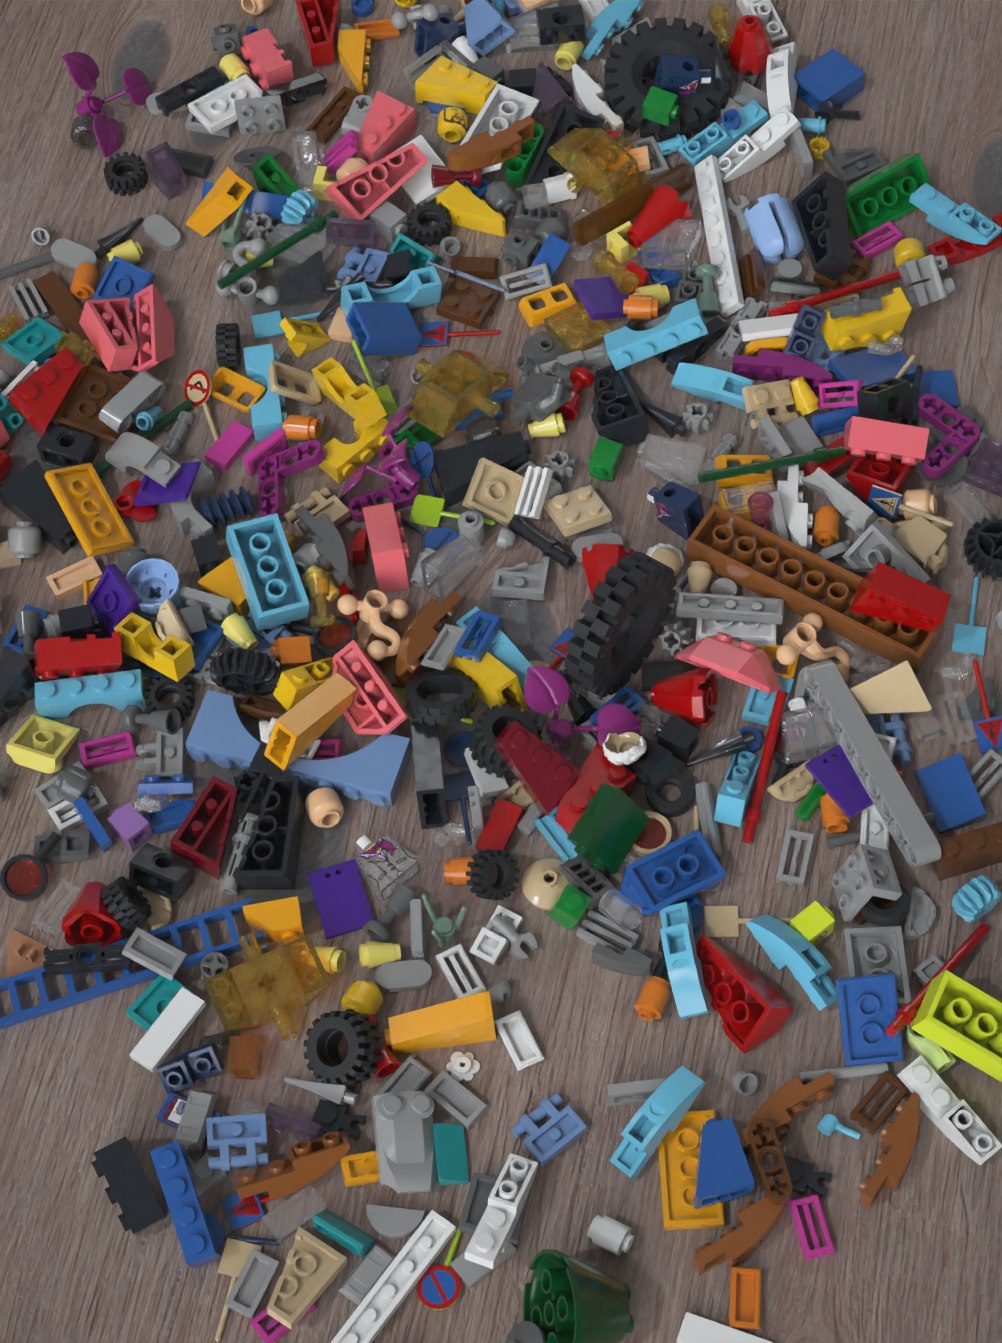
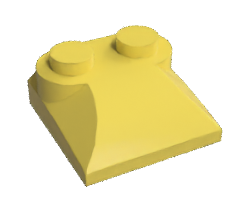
[6,714,80,774]

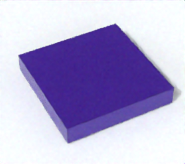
[573,276,629,320]
[86,564,141,638]

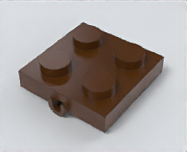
[436,276,501,329]

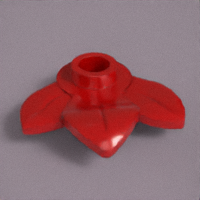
[113,480,158,522]

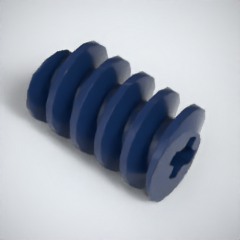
[200,486,256,528]

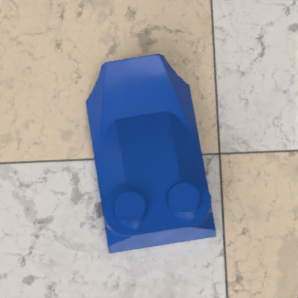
[619,829,726,917]

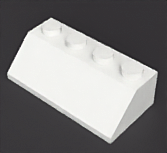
[460,83,539,174]

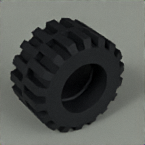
[469,704,542,778]
[303,1011,383,1085]

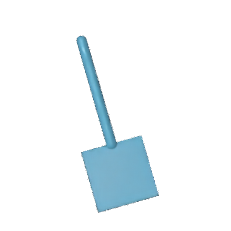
[251,310,334,340]
[951,576,987,656]

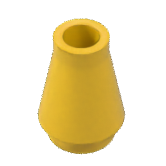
[790,376,820,416]

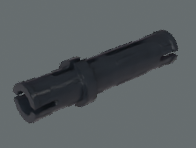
[508,515,576,570]

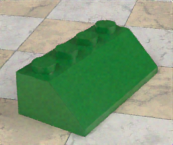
[845,153,933,238]

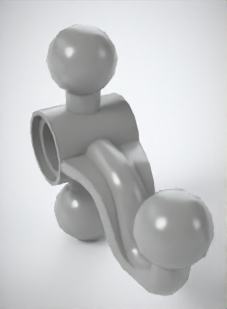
[391,3,452,30]
[215,238,280,306]

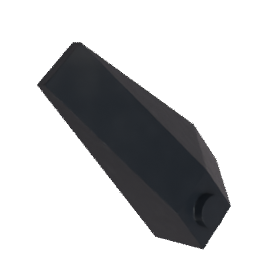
[524,101,605,194]
[591,365,651,447]

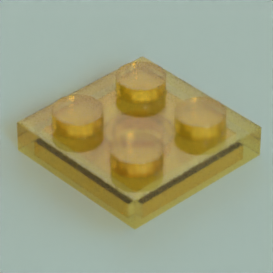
[543,301,613,353]

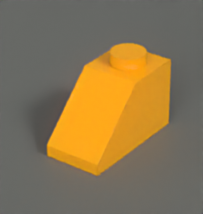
[242,896,305,944]

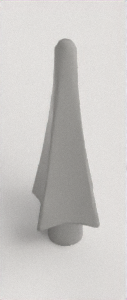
[284,1076,359,1107]

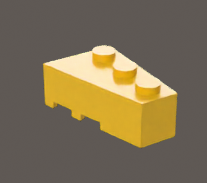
[415,56,498,115]
[820,287,912,351]

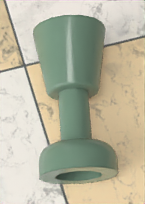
[696,264,720,319]

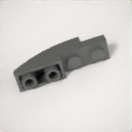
[295,505,355,590]

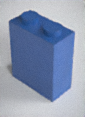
[794,48,865,112]
[345,302,422,356]

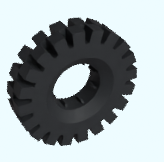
[604,17,731,142]
[565,551,677,697]

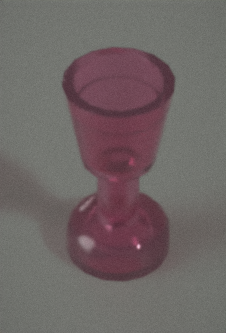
[748,492,773,532]

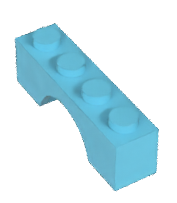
[341,266,442,317]
[603,298,708,371]
[243,344,288,441]
[35,669,147,720]

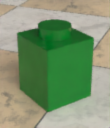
[642,86,680,127]
[589,437,623,482]
[547,884,592,930]

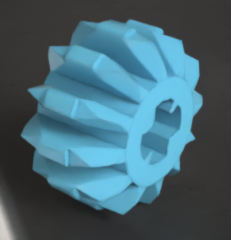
[281,189,319,231]
[951,875,1001,923]

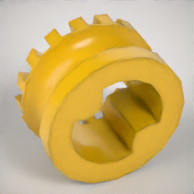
[809,137,830,160]

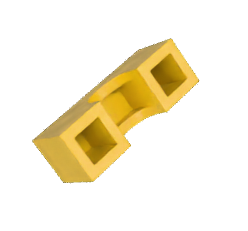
[319,418,391,483]
[114,612,195,682]

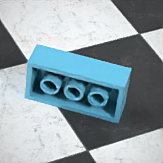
[226,513,310,631]

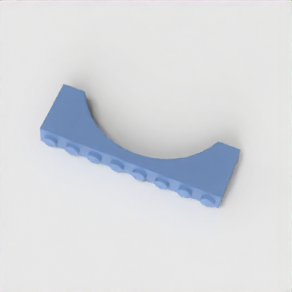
[185,690,412,807]

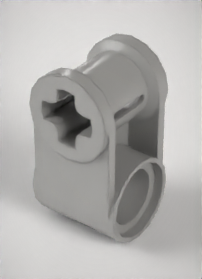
[341,95,373,136]

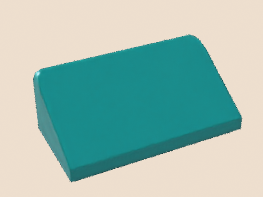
[388,233,442,269]
[433,1123,469,1186]
[312,1210,375,1258]

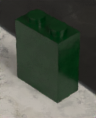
[567,783,650,874]

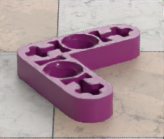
[918,394,980,479]
[258,440,327,520]
[348,442,419,522]

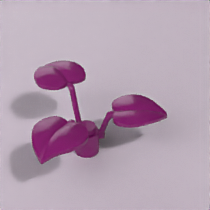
[62,52,153,158]
[339,404,421,503]
[524,666,642,764]

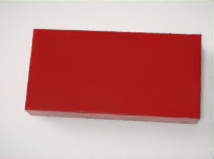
[475,798,524,851]

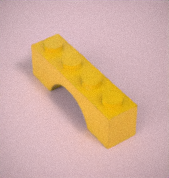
[311,357,387,428]

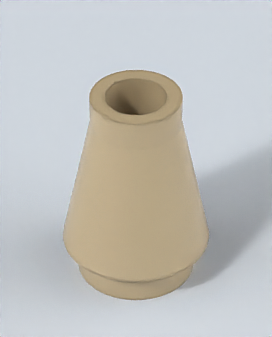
[687,561,713,594]

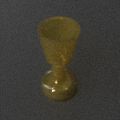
[708,4,731,51]
[592,249,639,294]
[305,571,337,628]

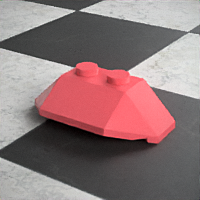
[130,284,175,373]
[675,632,782,693]
[332,640,408,735]

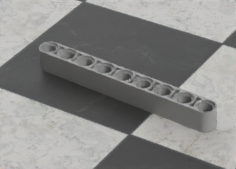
[802,660,941,868]

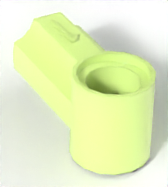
[905,1020,956,1075]

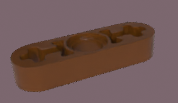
[747,1118,793,1205]

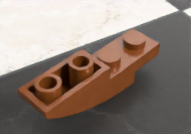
[447,116,535,171]
[396,590,461,677]
[740,1071,835,1156]
[858,1092,920,1209]
[232,1131,350,1201]
[693,1185,787,1275]

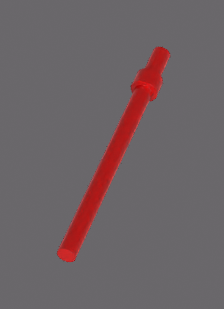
[768,269,902,317]
[742,690,788,844]
[885,923,990,1037]

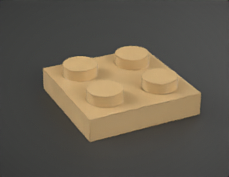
[462,458,525,526]
[544,485,612,537]

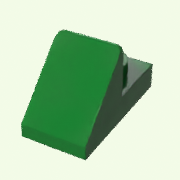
[251,153,300,196]

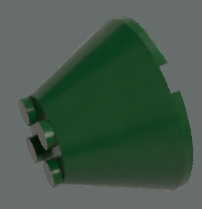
[523,1249,634,1343]

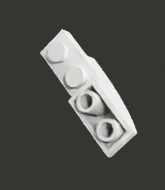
[736,0,788,43]
[766,42,798,118]
[572,63,624,142]
[718,106,801,183]
[777,465,813,551]
[897,1055,1002,1165]
[465,1153,538,1269]

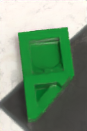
[394,416,445,450]

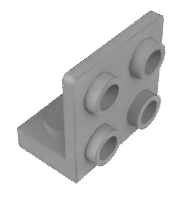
[234,95,286,136]
[758,416,823,474]
[179,586,234,658]
[831,844,902,922]

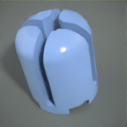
[744,193,804,264]

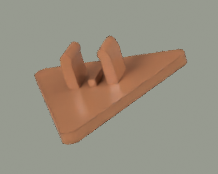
[6,930,54,978]

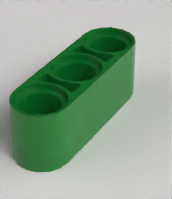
[505,123,544,188]

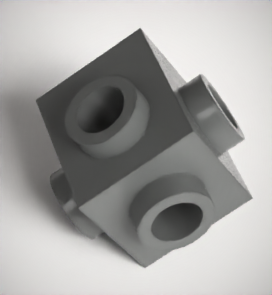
[211,23,243,58]
[501,230,540,270]

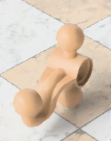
[337,590,409,661]
[776,612,851,683]

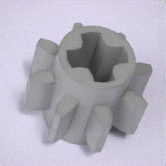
[245,211,276,241]
[682,401,713,434]
[544,450,575,482]
[659,621,694,656]

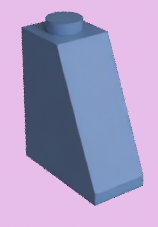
[464,0,517,56]

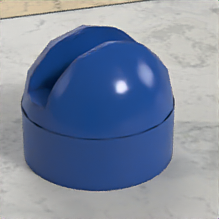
[721,109,742,130]

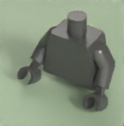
[510,356,572,426]

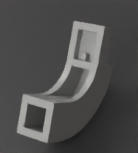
[105,432,181,488]
[170,458,216,539]

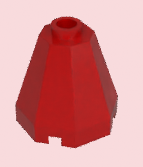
[727,15,774,74]
[582,543,635,601]
[650,668,718,727]
[62,882,122,946]

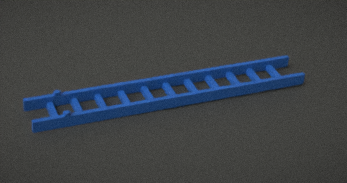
[0,898,266,1030]

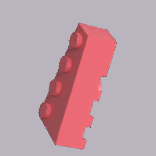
[324,143,429,227]

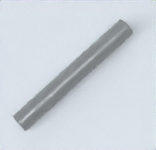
[799,1062,888,1083]

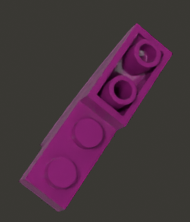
[732,349,833,394]

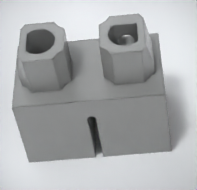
[898,254,955,310]

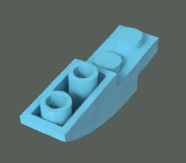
[581,0,645,61]
[678,99,769,166]
[909,183,1002,245]
[670,362,769,415]
[456,606,532,691]
[660,902,709,1020]
[746,914,838,1011]
[609,1065,706,1179]

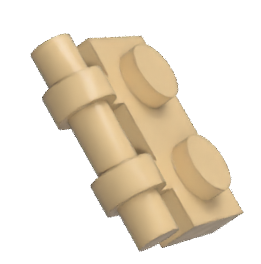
[741,379,798,429]
[284,487,351,543]

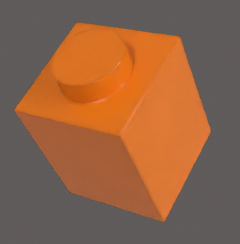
[269,636,312,669]

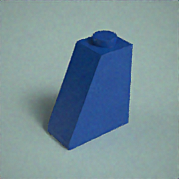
[693,1117,755,1209]

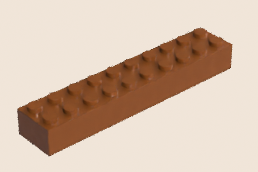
[687,504,945,674]

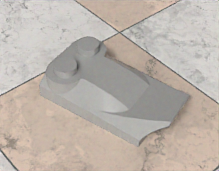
[800,467,879,537]
[842,520,936,588]
[844,924,911,1009]
[371,1091,439,1193]

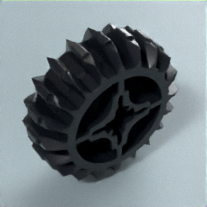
[963,514,1002,581]
[209,647,282,696]

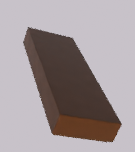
[305,86,363,145]

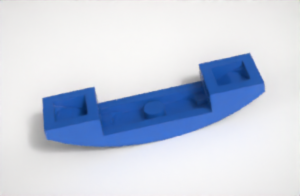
[201,181,291,219]

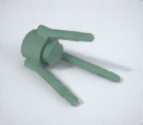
[218,197,250,251]
[422,893,467,947]

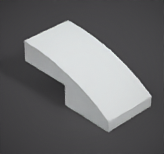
[469,905,524,965]

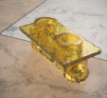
[54,329,101,366]

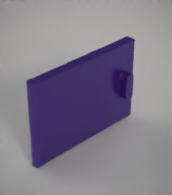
[133,461,201,507]
[805,744,873,818]
[307,859,374,940]

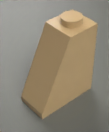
[849,660,932,714]

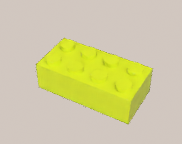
[911,970,1002,1082]

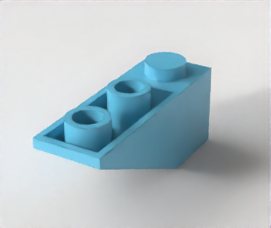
[714,751,762,827]

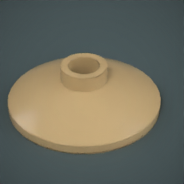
[522,858,574,910]

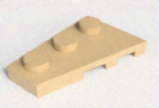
[267,1227,347,1330]

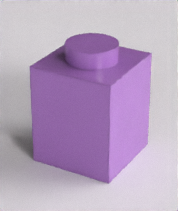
[107,802,153,852]

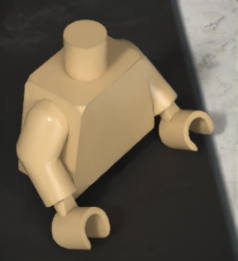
[877,516,949,575]

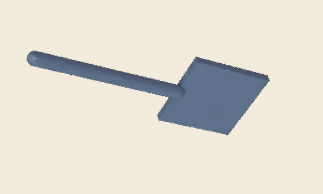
[427,261,506,292]

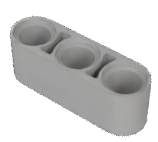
[99,370,166,434]

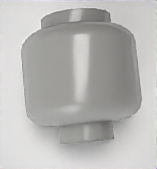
[8,522,42,558]

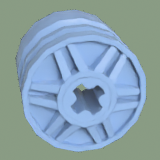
[126,558,183,620]

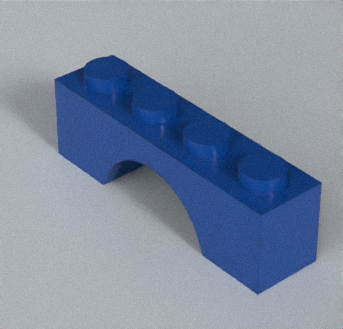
[150,1140,222,1268]

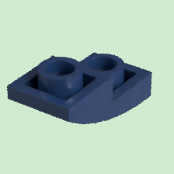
[783,303,827,360]
[156,1042,224,1094]

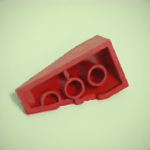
[846,441,928,505]
[696,935,793,1053]

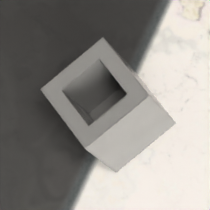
[370,200,409,244]

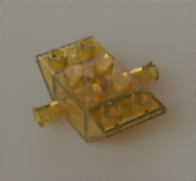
[547,128,643,205]
[406,350,510,438]
[203,933,331,1041]

